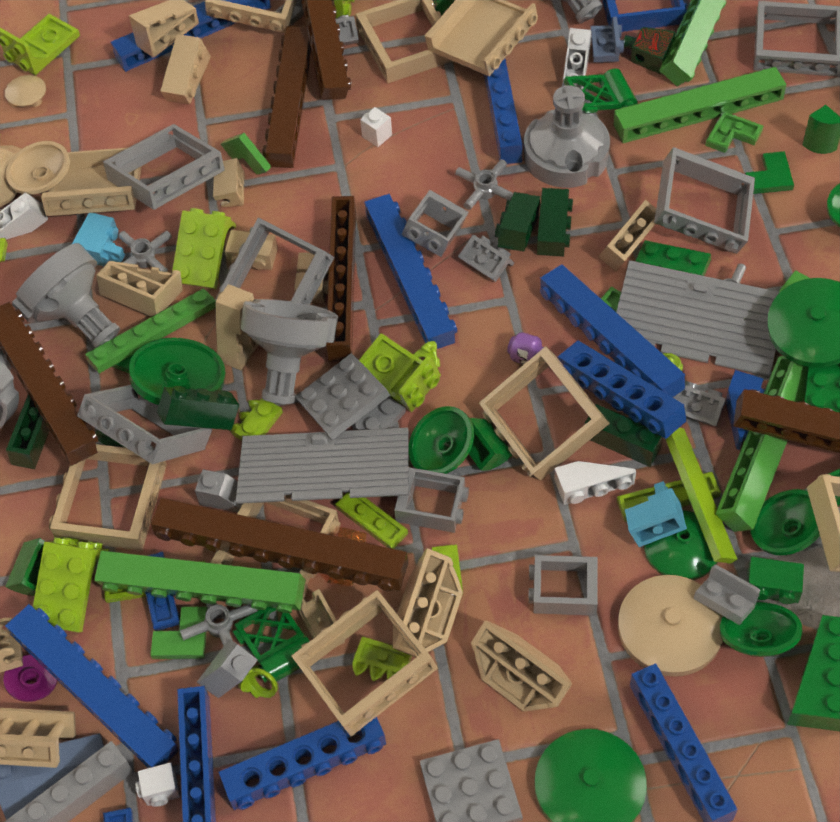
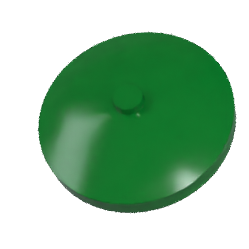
[767,278,840,368]
[129,338,226,405]
[535,729,647,822]

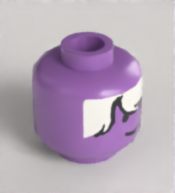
[507,332,544,365]

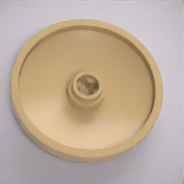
[618,575,723,676]

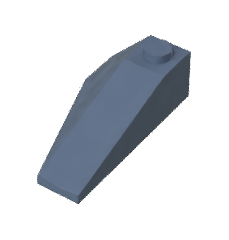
[0,734,104,820]

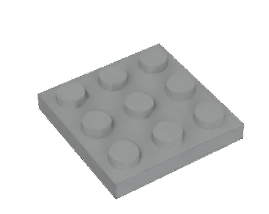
[296,353,390,440]
[420,739,523,822]

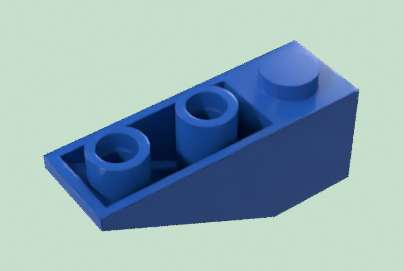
[726,370,765,450]

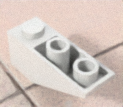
[562,28,592,90]
[0,192,48,240]
[554,461,636,505]

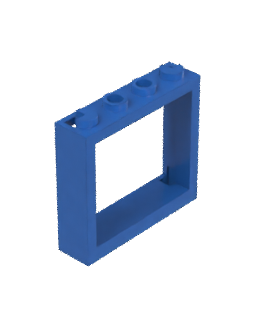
[602,0,687,32]

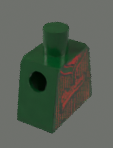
[623,27,675,74]

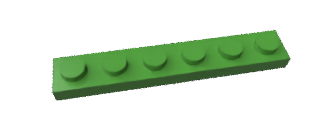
[85,288,216,373]

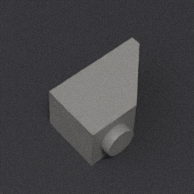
[195,469,242,513]
[197,639,258,698]

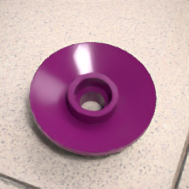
[3,655,58,702]

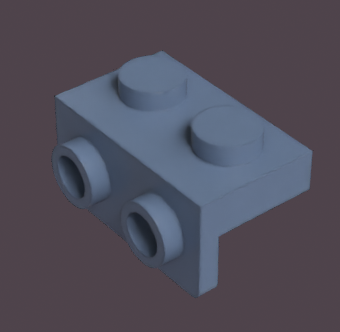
[590,17,624,62]

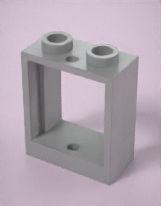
[402,190,469,257]
[395,467,469,533]
[528,555,598,616]

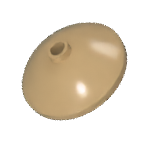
[6,141,70,195]

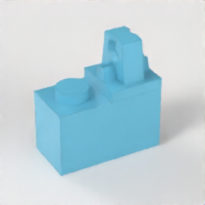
[72,213,125,267]
[625,481,687,547]

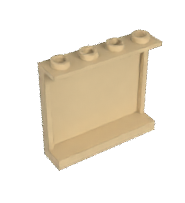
[425,0,538,76]
[41,148,142,216]

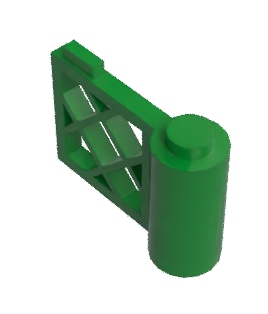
[563,68,638,113]
[232,607,310,685]

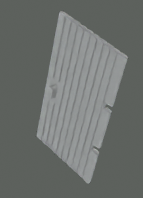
[616,260,780,377]
[236,428,409,504]

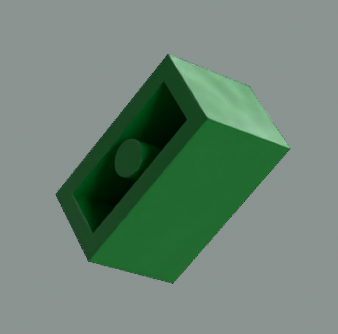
[747,557,804,604]

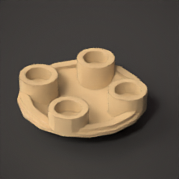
[5,75,46,107]

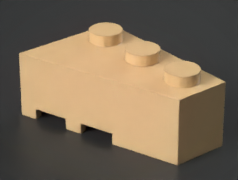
[129,0,199,58]
[216,284,259,370]

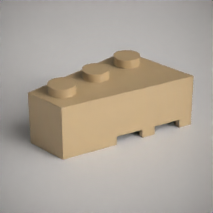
[160,34,211,104]
[96,261,183,317]

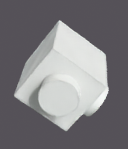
[360,107,392,147]
[135,763,180,807]

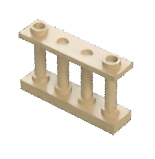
[0,708,76,768]

